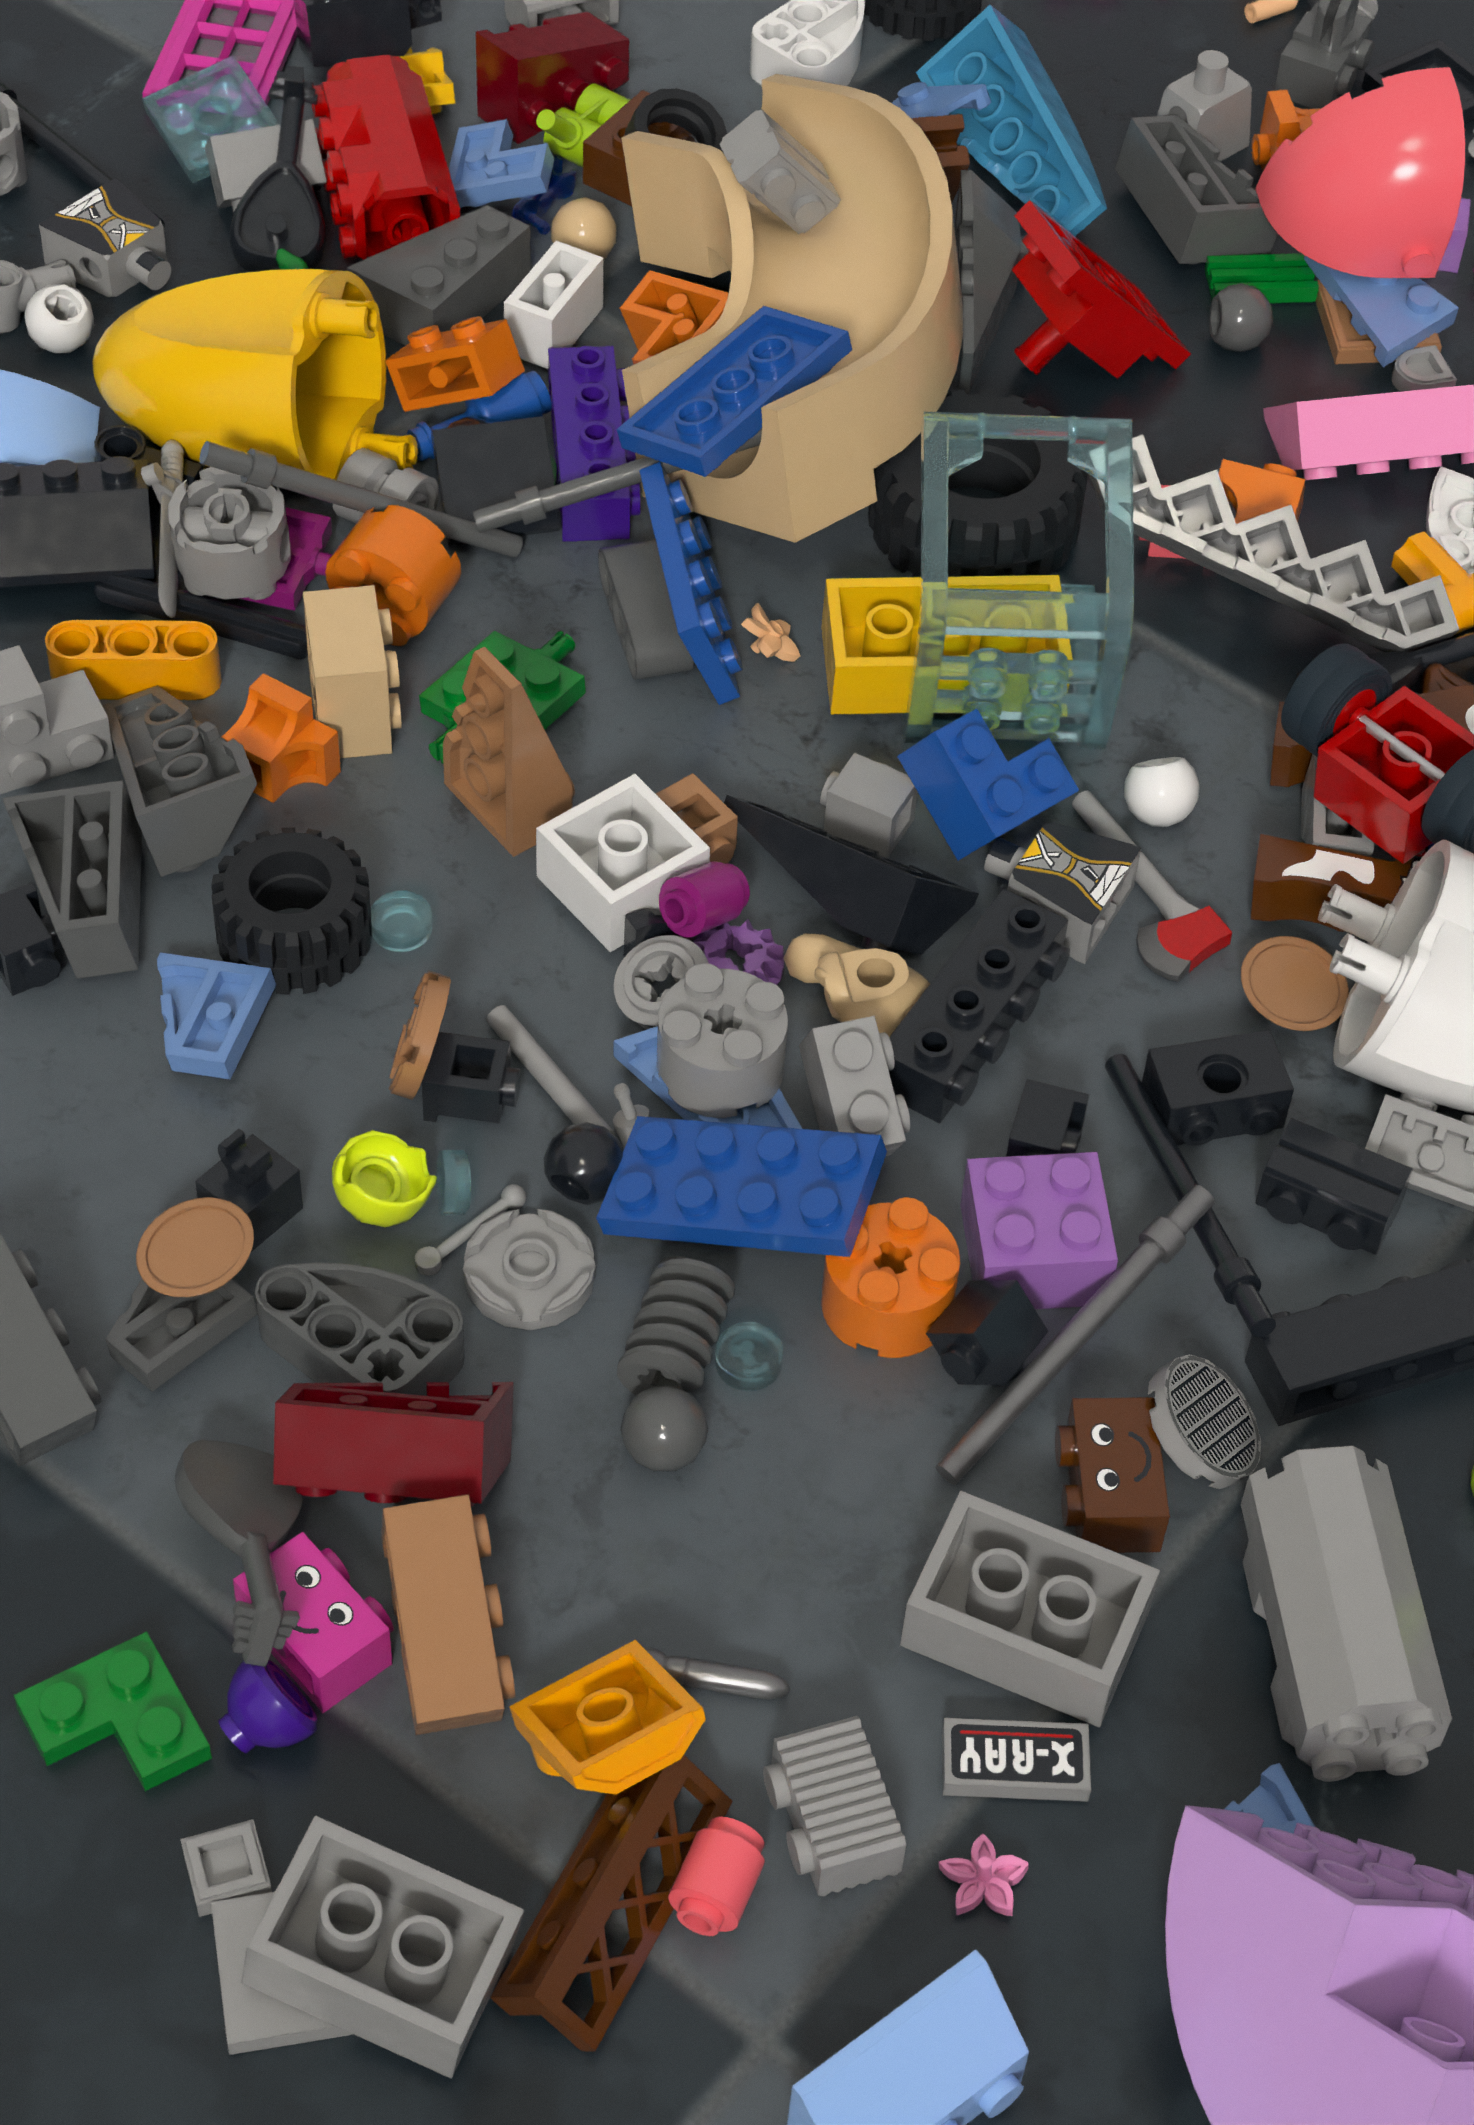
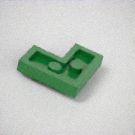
[13,1632,212,1791]

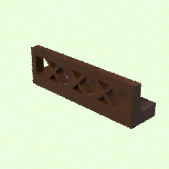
[490,1755,733,2052]

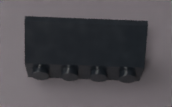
[0,456,155,587]

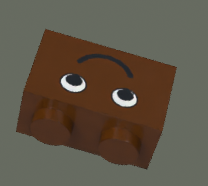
[1055,1397,1170,1553]

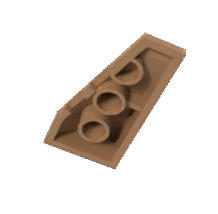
[443,646,575,857]

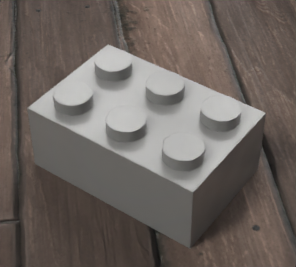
[900,1490,1160,1728]
[242,1816,524,2079]

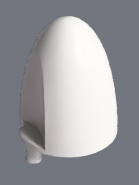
[1318,840,1474,1113]

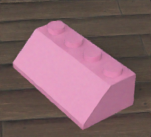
[1263,384,1474,480]

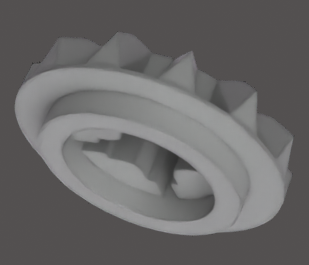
[614,935,709,1030]

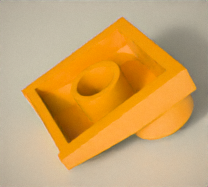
[509,1640,706,1794]

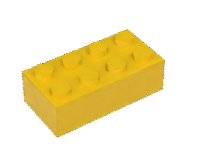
[821,575,1073,714]

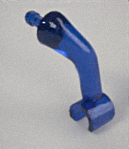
[512,157,577,235]

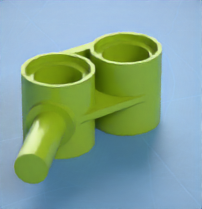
[536,83,630,168]

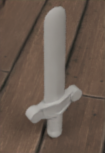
[141,440,184,618]

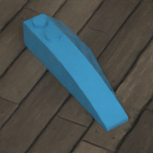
[916,4,1107,236]

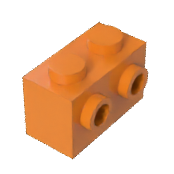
[385,316,525,412]

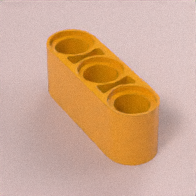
[45,620,222,700]

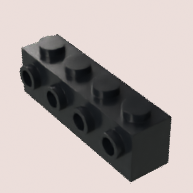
[889,889,1070,1124]

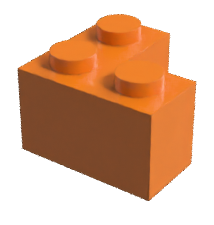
[620,270,728,364]

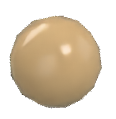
[551,197,617,259]

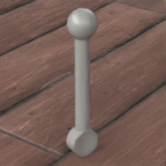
[415,1184,527,1276]

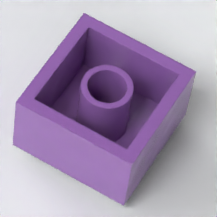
[960,1152,1118,1309]

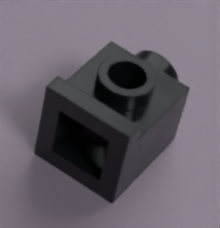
[0,882,62,996]
[422,1032,521,1123]
[1006,1079,1090,1157]

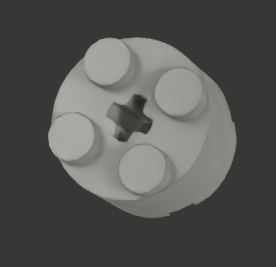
[656,963,788,1118]

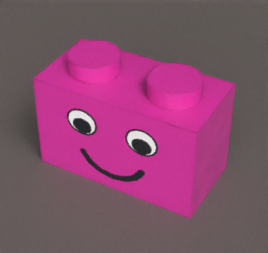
[233,1532,394,1713]

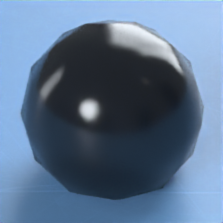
[543,1122,623,1205]

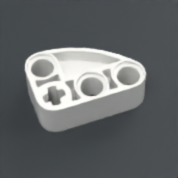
[750,0,865,86]

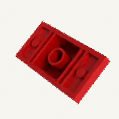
[1011,200,1191,379]

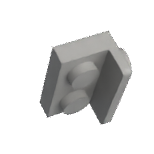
[1365,1093,1474,1212]

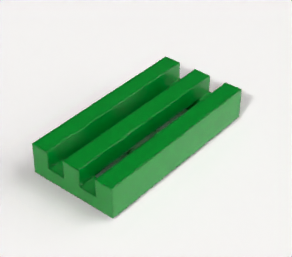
[1205,253,1319,303]

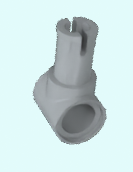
[0,259,76,333]

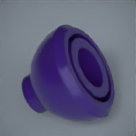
[218,1659,317,1754]

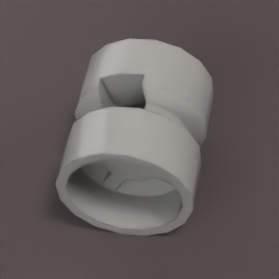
[333,448,439,523]

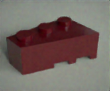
[476,12,629,145]
[273,1382,514,1507]

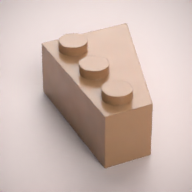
[381,1494,515,1735]

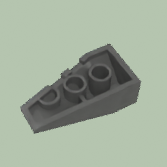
[103,685,257,877]

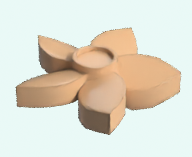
[741,603,800,662]

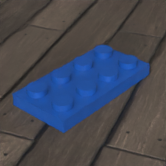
[616,306,852,477]
[639,462,743,705]
[596,1116,887,1257]

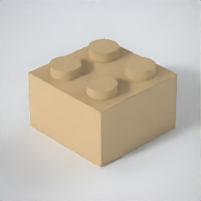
[303,585,402,759]

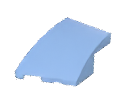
[0,370,100,466]

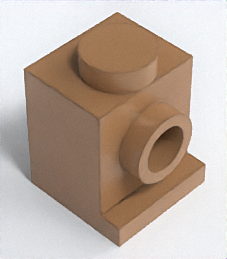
[656,773,738,863]

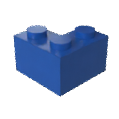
[897,709,1079,861]

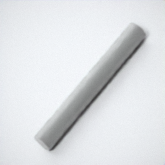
[486,1005,615,1136]

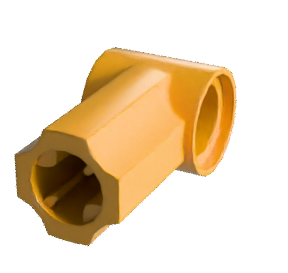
[1391,531,1474,635]

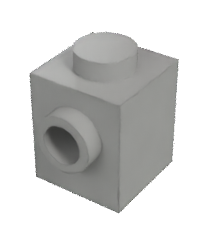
[820,753,917,858]

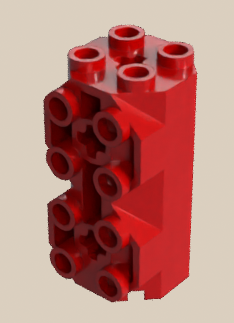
[311,55,460,259]

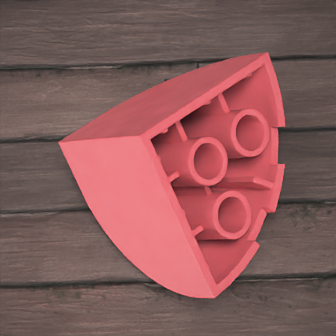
[1255,67,1465,278]

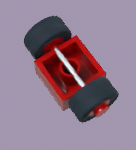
[1281,644,1474,864]

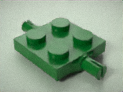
[419,631,586,764]

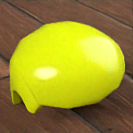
[332,1130,437,1227]

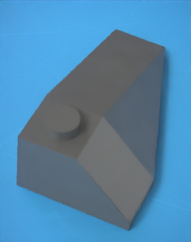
[954,170,1029,394]

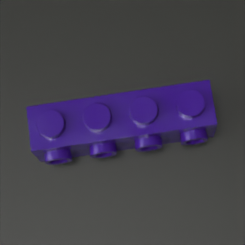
[548,346,641,542]

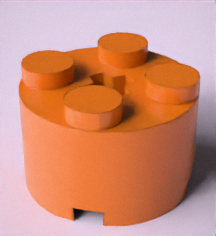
[325,505,461,646]
[821,1197,960,1358]

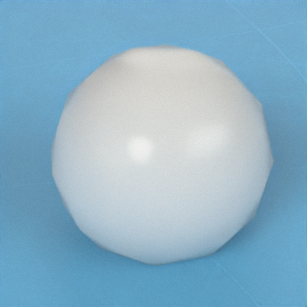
[24,284,94,353]
[1124,757,1200,827]

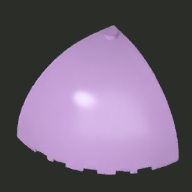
[1165,1805,1474,2125]

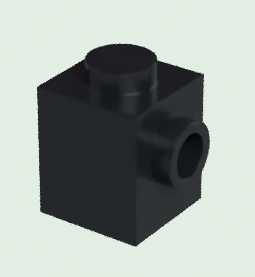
[926,1280,1048,1386]

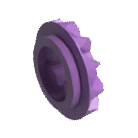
[693,919,784,985]

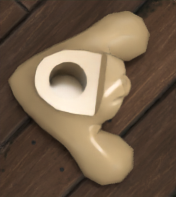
[784,933,930,1037]

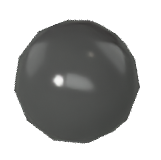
[1209,283,1274,353]
[620,1386,708,1472]

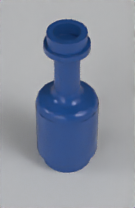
[407,371,551,461]

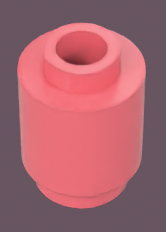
[668,1817,765,1936]

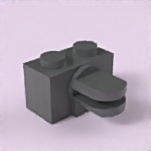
[1274,0,1374,109]

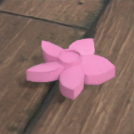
[939,1833,1029,1916]

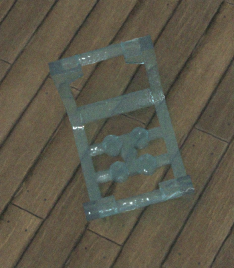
[901,412,1134,750]

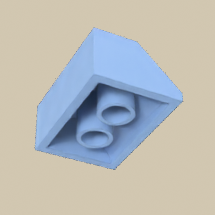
[787,1949,1029,2125]

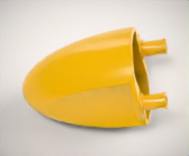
[93,269,418,486]

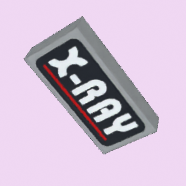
[942,1718,1091,1802]

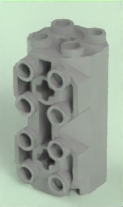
[1241,1446,1452,1782]

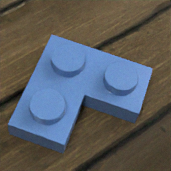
[449,119,554,208]

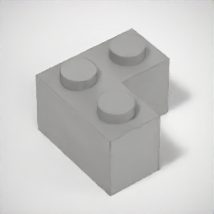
[0,645,114,794]

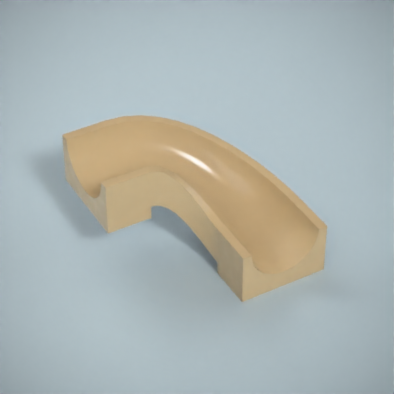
[621,74,963,543]

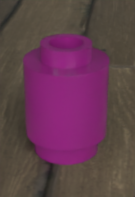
[659,861,750,938]

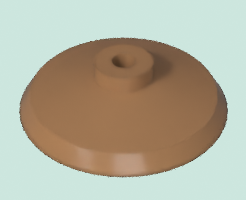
[1241,936,1349,1031]
[136,1197,254,1297]

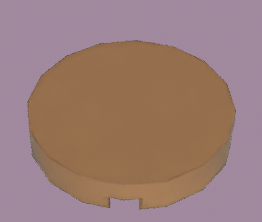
[388,970,451,1100]

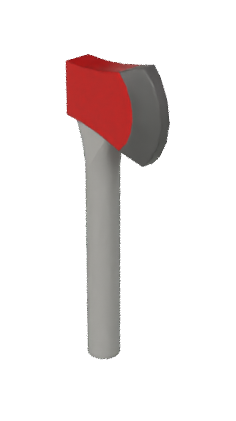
[1072,790,1232,982]

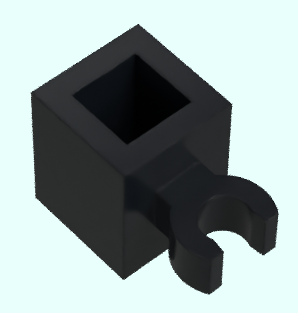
[195,1129,303,1252]

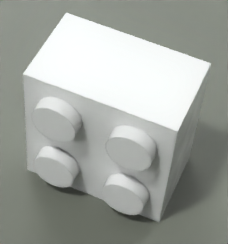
[536,774,710,952]

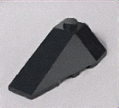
[724,795,979,955]

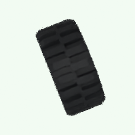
[868,389,1088,577]

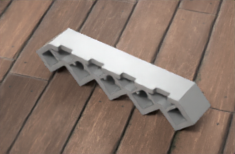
[1085,434,1460,652]

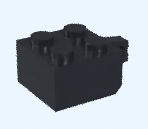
[294,0,442,67]

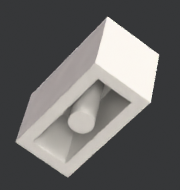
[504,241,604,369]

